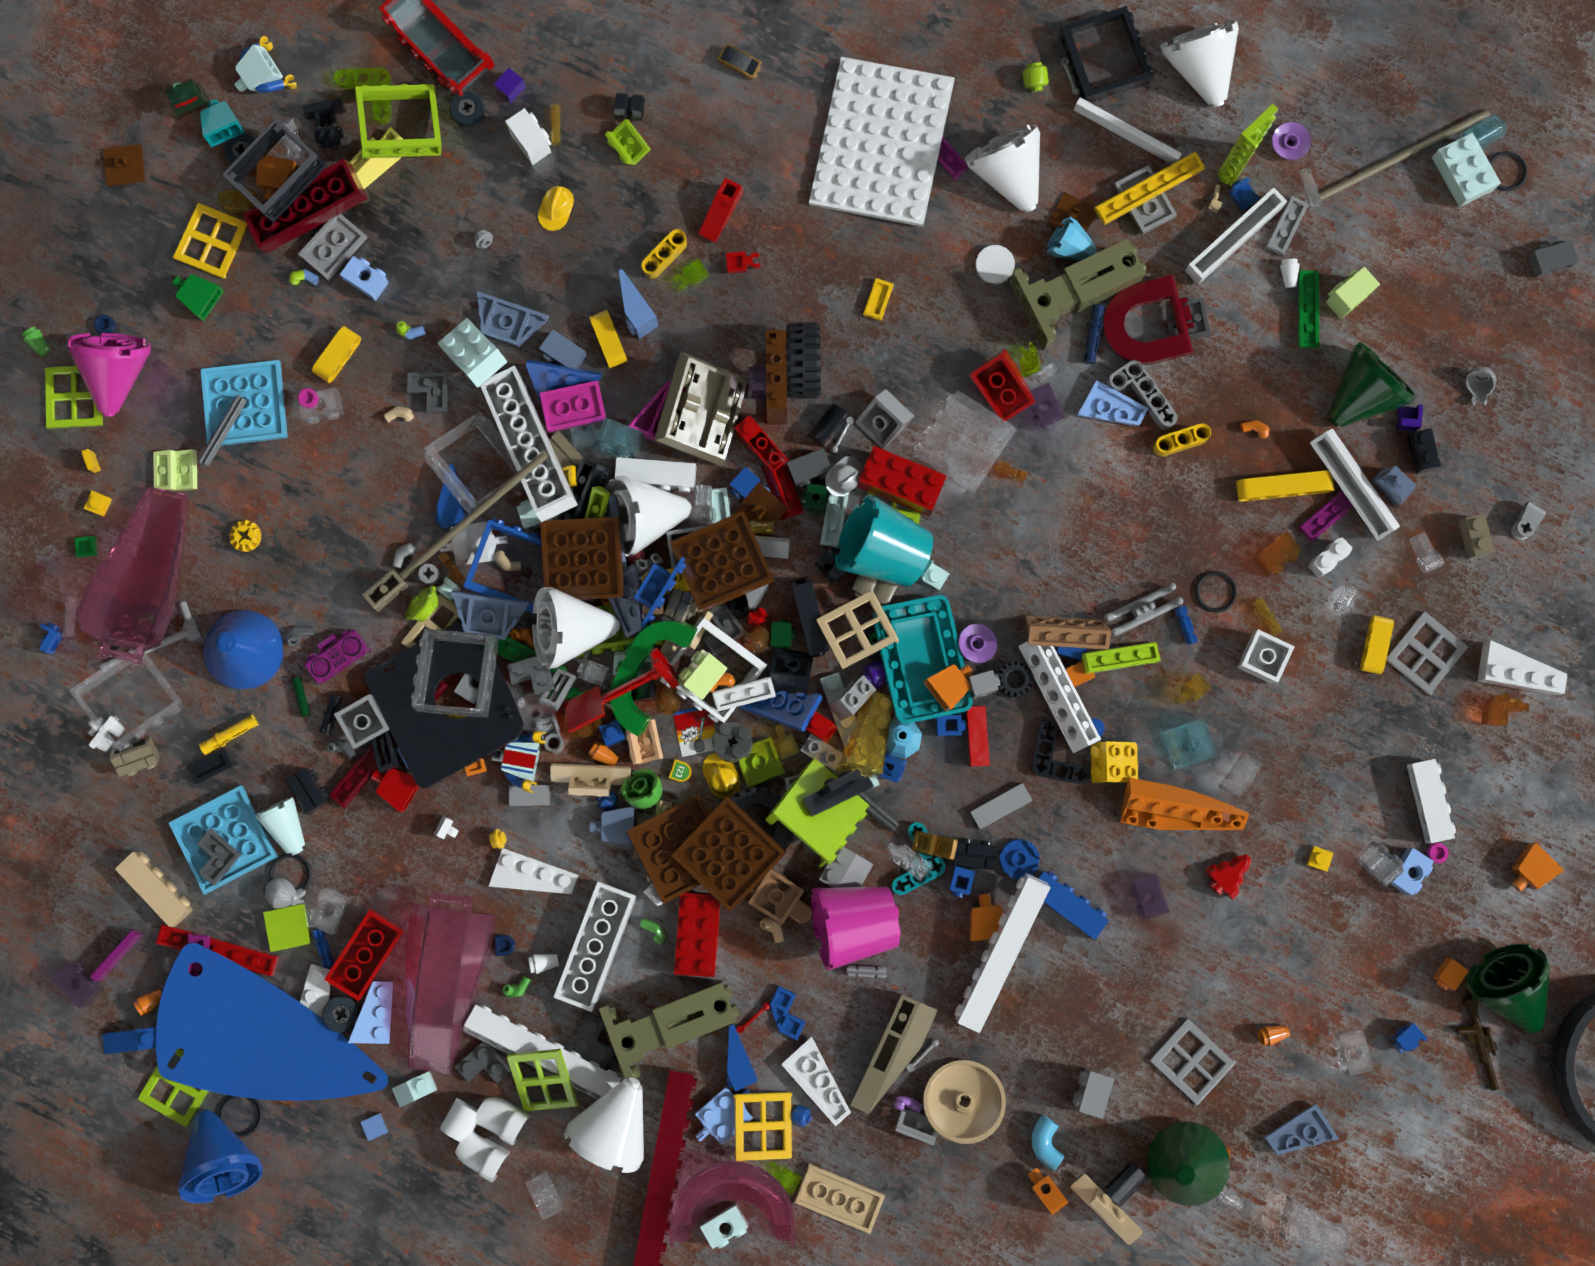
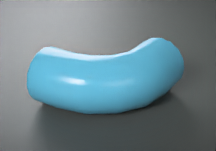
[1032,1114,1064,1172]

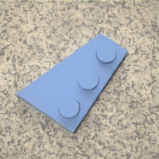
[1077,380,1149,427]
[347,981,393,1044]

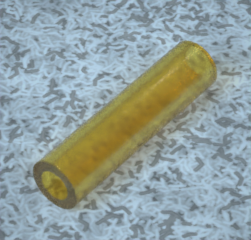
[551,105,561,145]

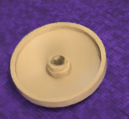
[924,1060,1006,1144]

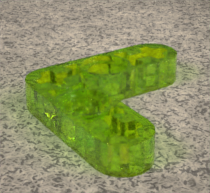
[334,68,392,125]

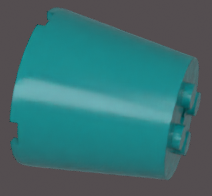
[835,495,933,587]

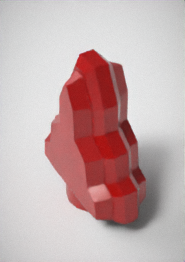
[1205,854,1252,900]

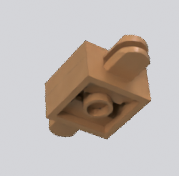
[748,869,812,925]

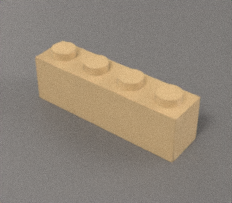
[115,852,193,927]

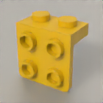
[1090,741,1138,783]

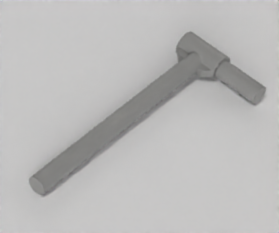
[100,601,201,671]

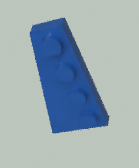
[738,691,822,732]

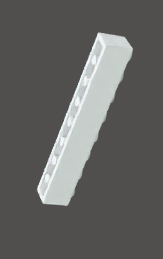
[955,873,1051,1033]
[463,1005,621,1100]

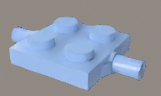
[695,1086,753,1145]

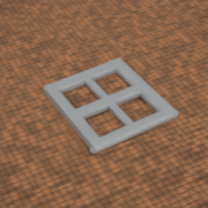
[1386,611,1468,695]
[1149,1018,1236,1106]

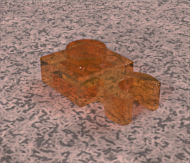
[992,461,1028,482]
[438,551,466,584]

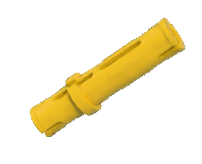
[199,714,259,755]

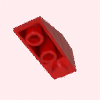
[699,177,743,243]
[734,415,788,473]

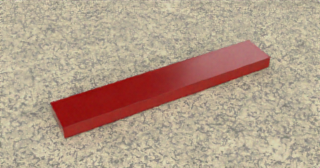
[156,924,279,976]

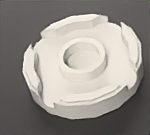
[976,245,1015,284]

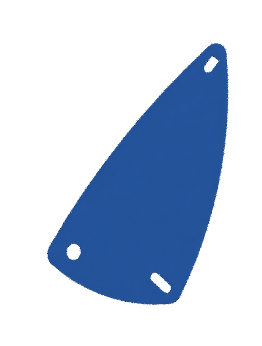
[156,943,388,1101]

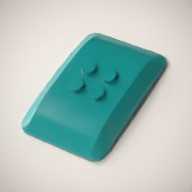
[873,595,973,723]

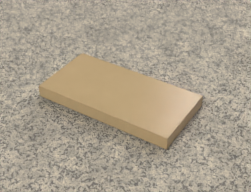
[794,1163,885,1234]

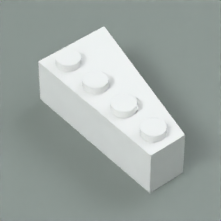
[1477,640,1567,696]

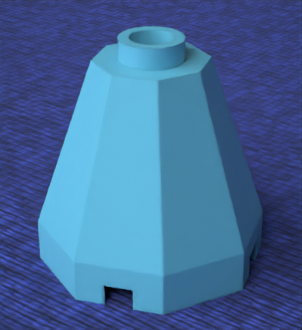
[1047,217,1097,262]
[879,717,922,759]

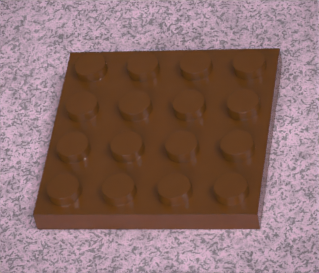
[670,511,774,613]
[540,517,624,600]
[626,795,709,904]
[671,796,787,912]

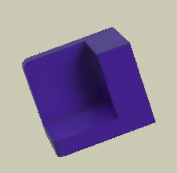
[494,68,526,103]
[1396,404,1423,432]

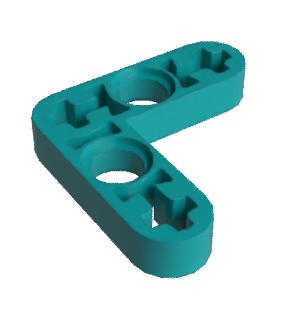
[892,822,946,895]

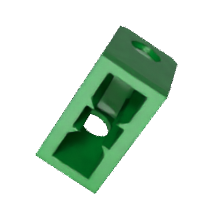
[172,274,224,321]

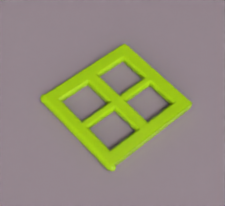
[44,366,103,429]
[137,1048,208,1128]
[507,1049,579,1111]

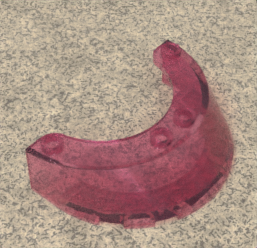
[670,1161,795,1247]

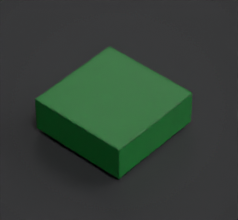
[74,536,98,558]

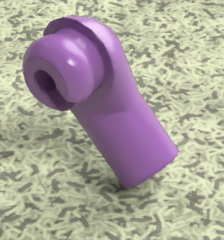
[894,1096,923,1114]

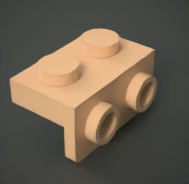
[625,719,663,764]

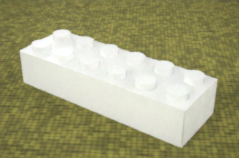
[554,882,637,1012]

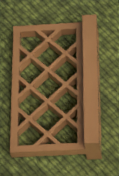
[1025,615,1111,649]

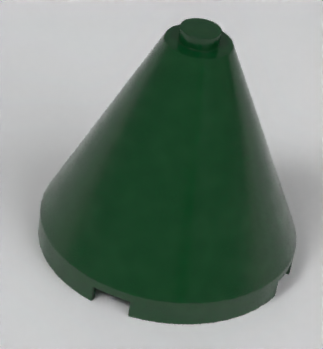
[1328,342,1417,427]
[1466,943,1550,1033]
[1147,1121,1230,1206]

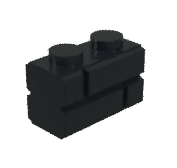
[1407,428,1441,474]
[285,767,330,815]
[953,838,997,870]

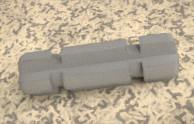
[847,965,886,978]

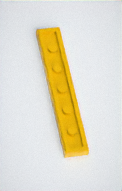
[1094,151,1205,225]

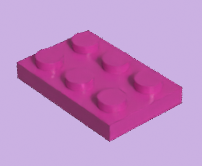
[540,381,607,433]

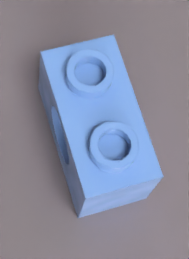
[340,256,389,301]
[1387,848,1434,895]

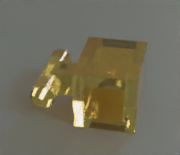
[1174,672,1212,705]
[773,724,800,761]

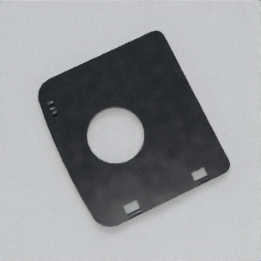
[364,621,524,789]

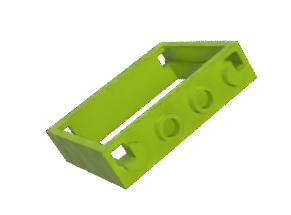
[355,84,442,158]

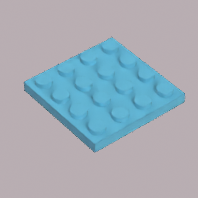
[201,360,288,446]
[169,785,278,895]

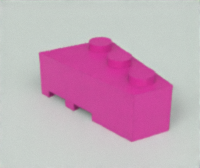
[625,380,687,445]

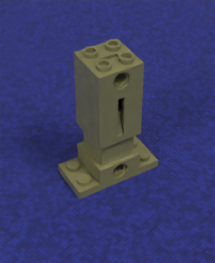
[1009,239,1146,350]
[599,981,740,1081]

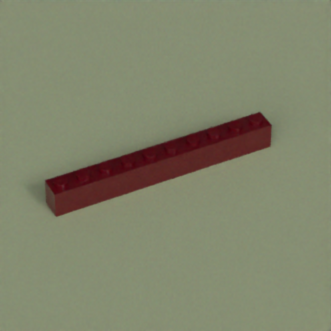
[634,1069,698,1266]

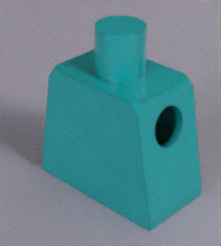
[200,100,245,147]

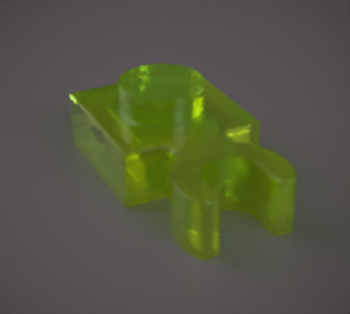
[673,259,710,291]
[1019,342,1042,378]
[764,1161,802,1196]

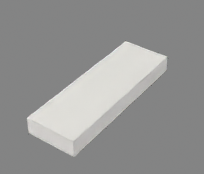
[712,676,776,712]

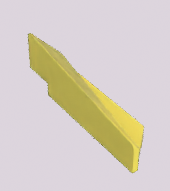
[349,127,403,189]

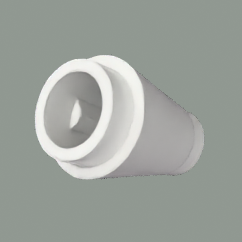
[1280,259,1300,288]
[528,954,559,974]

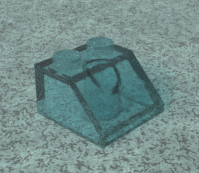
[1163,718,1218,770]

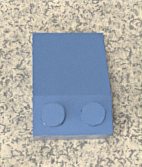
[619,269,658,339]

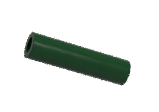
[292,676,310,718]

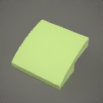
[153,449,197,491]

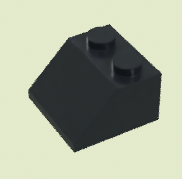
[769,648,814,695]

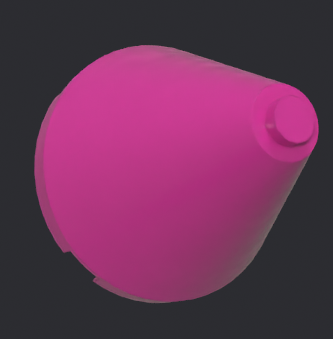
[68,333,151,416]

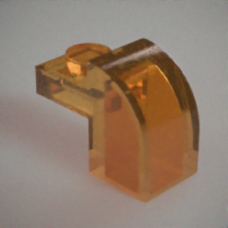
[1481,693,1529,727]

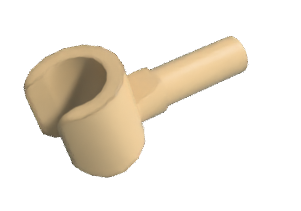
[1208,185,1222,213]

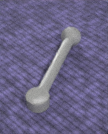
[1061,58,1080,95]
[830,417,854,453]
[906,1039,939,1072]

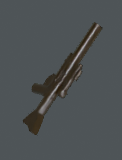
[1456,997,1499,1091]

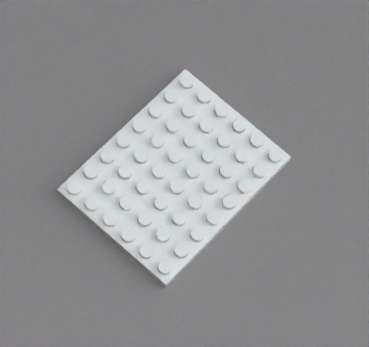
[809,57,955,227]

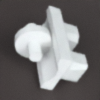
[88,715,125,752]

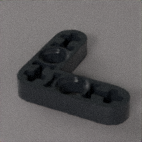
[1031,719,1090,784]

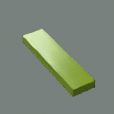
[1081,642,1161,674]

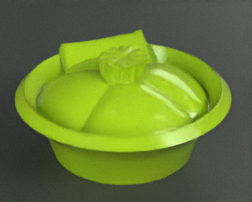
[405,586,438,622]

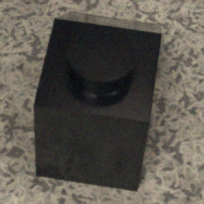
[631,679,657,703]

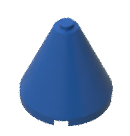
[203,610,284,690]
[178,1110,263,1203]

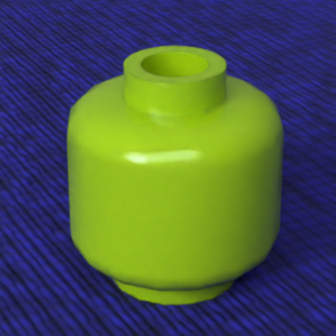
[1022,62,1049,92]

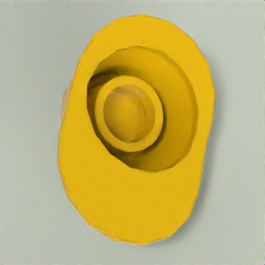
[538,186,574,231]
[702,753,741,799]

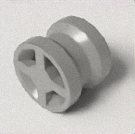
[418,564,441,585]

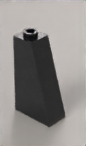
[790,576,829,657]

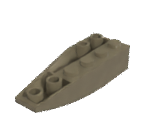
[850,993,938,1114]

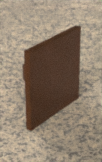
[103,144,146,187]
[1046,192,1097,232]
[734,482,788,536]

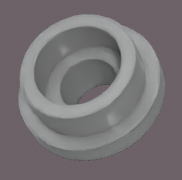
[474,230,493,248]

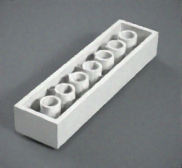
[480,366,578,522]

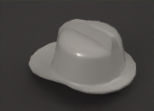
[825,456,863,496]

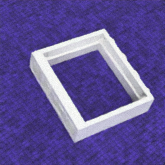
[660,616,767,723]

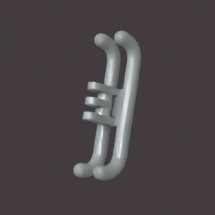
[1104,583,1183,636]

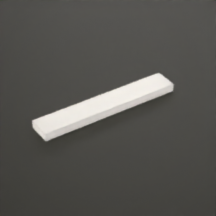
[1074,98,1182,164]

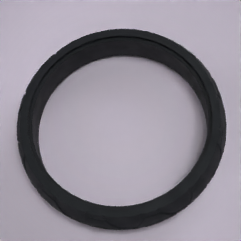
[1551,992,1595,1145]

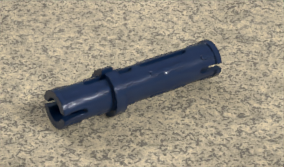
[1083,304,1105,365]

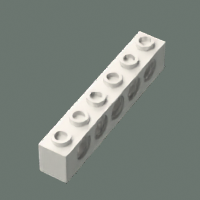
[1018,641,1101,753]

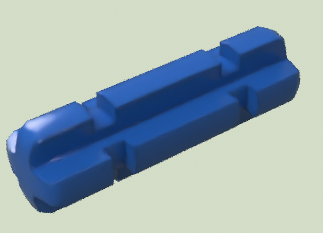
[1175,606,1198,645]
[312,928,334,968]

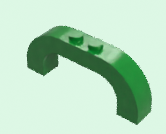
[610,620,698,736]

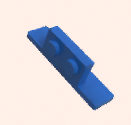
[634,557,687,628]

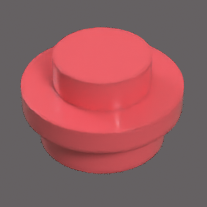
[628,549,645,564]

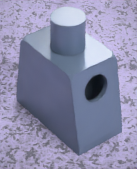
[1370,466,1416,508]
[590,807,635,846]

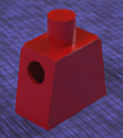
[805,711,838,743]
[371,768,419,813]

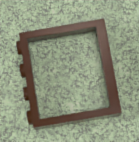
[766,330,787,425]

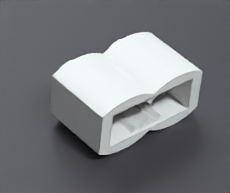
[1308,537,1352,577]

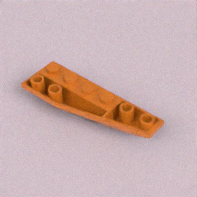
[1120,778,1249,830]

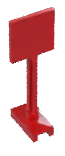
[564,647,680,733]

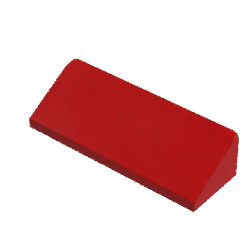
[762,463,804,520]
[966,706,990,767]

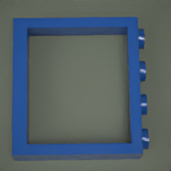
[463,518,544,615]

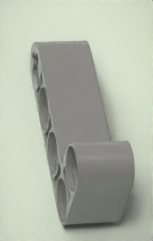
[1107,361,1177,430]

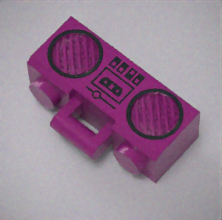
[304,629,371,685]

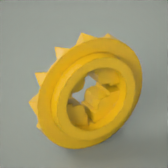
[229,520,261,552]

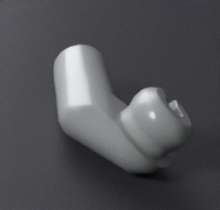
[391,543,417,569]

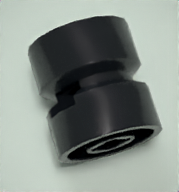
[614,93,645,121]
[814,547,848,585]

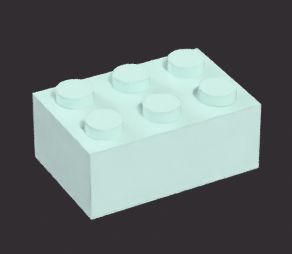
[1432,133,1501,207]
[437,318,507,388]

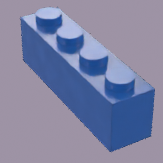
[1037,871,1110,940]

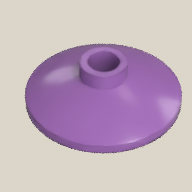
[1272,122,1311,160]
[958,624,997,663]

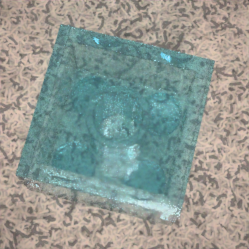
[596,417,645,459]

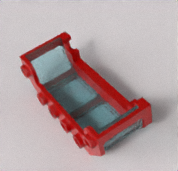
[379,0,495,97]

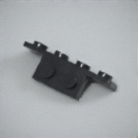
[802,769,874,817]

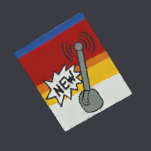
[673,704,715,757]

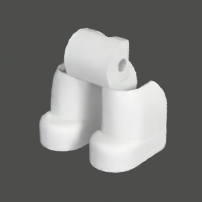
[440,1097,531,1183]

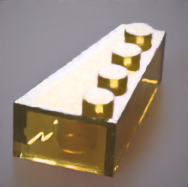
[836,692,893,778]

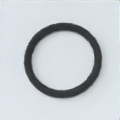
[1489,151,1527,191]
[1195,571,1237,613]
[269,853,312,890]
[220,1096,263,1137]

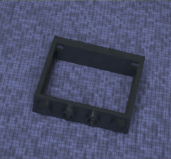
[1059,6,1153,102]
[222,118,328,223]

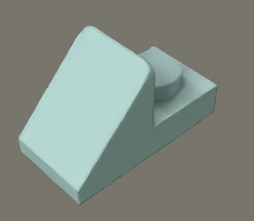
[919,559,950,591]
[392,1071,438,1107]

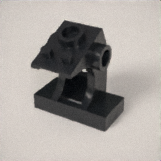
[303,98,346,149]

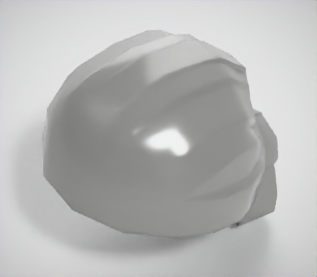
[1465,366,1497,406]
[264,877,306,909]

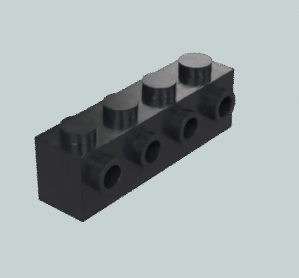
[557,458,610,520]

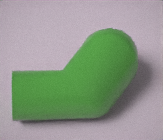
[640,918,667,944]
[502,975,532,998]

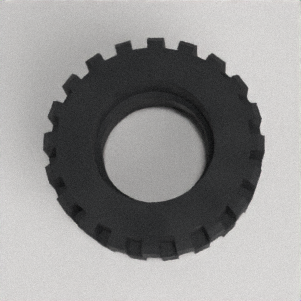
[786,322,821,399]
[730,787,794,851]

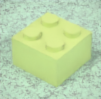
[1326,267,1380,319]
[677,649,728,700]

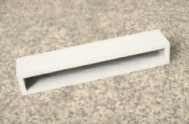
[1185,188,1287,285]
[1310,428,1400,541]

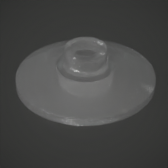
[517,693,555,733]

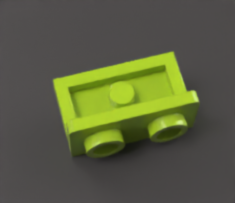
[605,119,651,165]

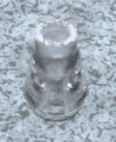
[1333,586,1358,617]
[1215,1184,1245,1212]

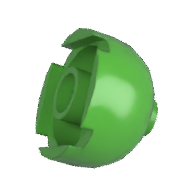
[621,768,663,809]

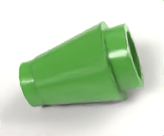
[22,326,51,357]

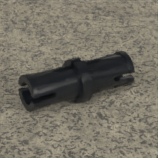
[319,694,343,736]

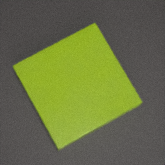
[738,736,785,788]
[263,904,312,952]

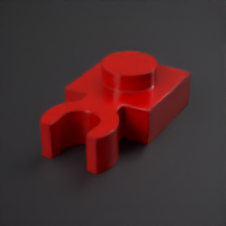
[726,251,760,274]
[746,607,768,627]

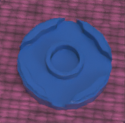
[999,839,1039,879]

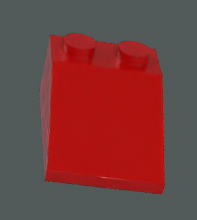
[970,349,1036,423]

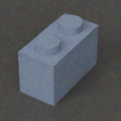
[539,330,587,369]

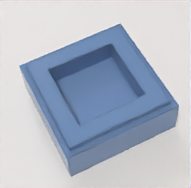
[361,1113,388,1141]

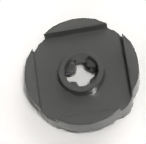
[712,722,753,763]

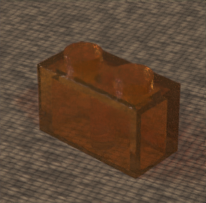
[1253,531,1302,577]

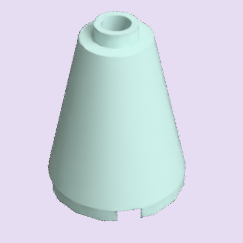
[255,797,305,856]

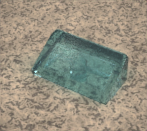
[1462,114,1507,149]

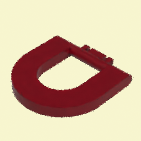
[1104,275,1194,365]

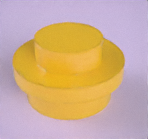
[489,829,506,849]

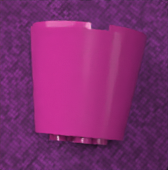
[811,887,901,970]

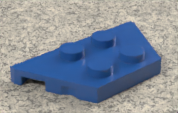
[526,360,602,403]

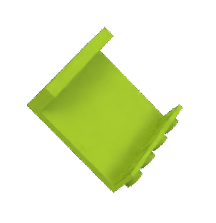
[765,758,869,868]

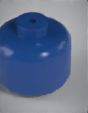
[596,792,618,811]
[791,1105,812,1127]

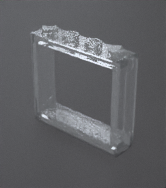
[422,411,521,514]
[411,629,499,718]
[69,644,183,752]

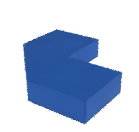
[770,985,806,1040]

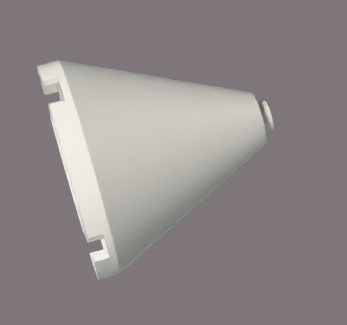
[1160,20,1239,107]
[965,124,1040,212]
[606,476,692,556]
[532,587,620,669]
[564,1077,644,1173]

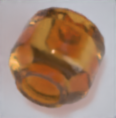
[743,624,771,654]
[654,685,682,716]

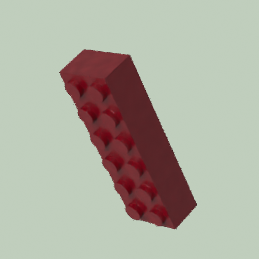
[242,159,368,253]

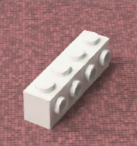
[615,457,697,493]
[1406,759,1456,844]

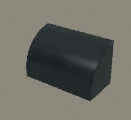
[808,404,847,447]
[1102,1161,1149,1207]

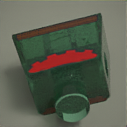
[166,79,209,119]

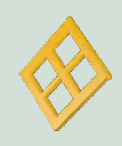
[172,203,248,279]
[733,1092,792,1161]

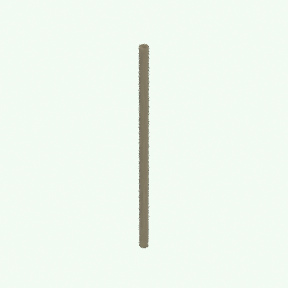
[1317,109,1490,201]
[400,451,549,579]

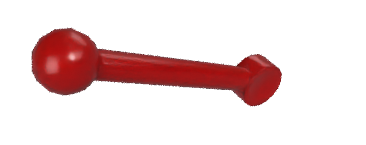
[737,1002,770,1033]

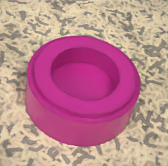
[298,388,319,409]
[1426,843,1449,863]

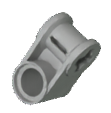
[1511,501,1546,541]
[535,713,564,754]

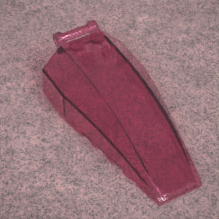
[75,487,188,665]
[405,890,496,1074]

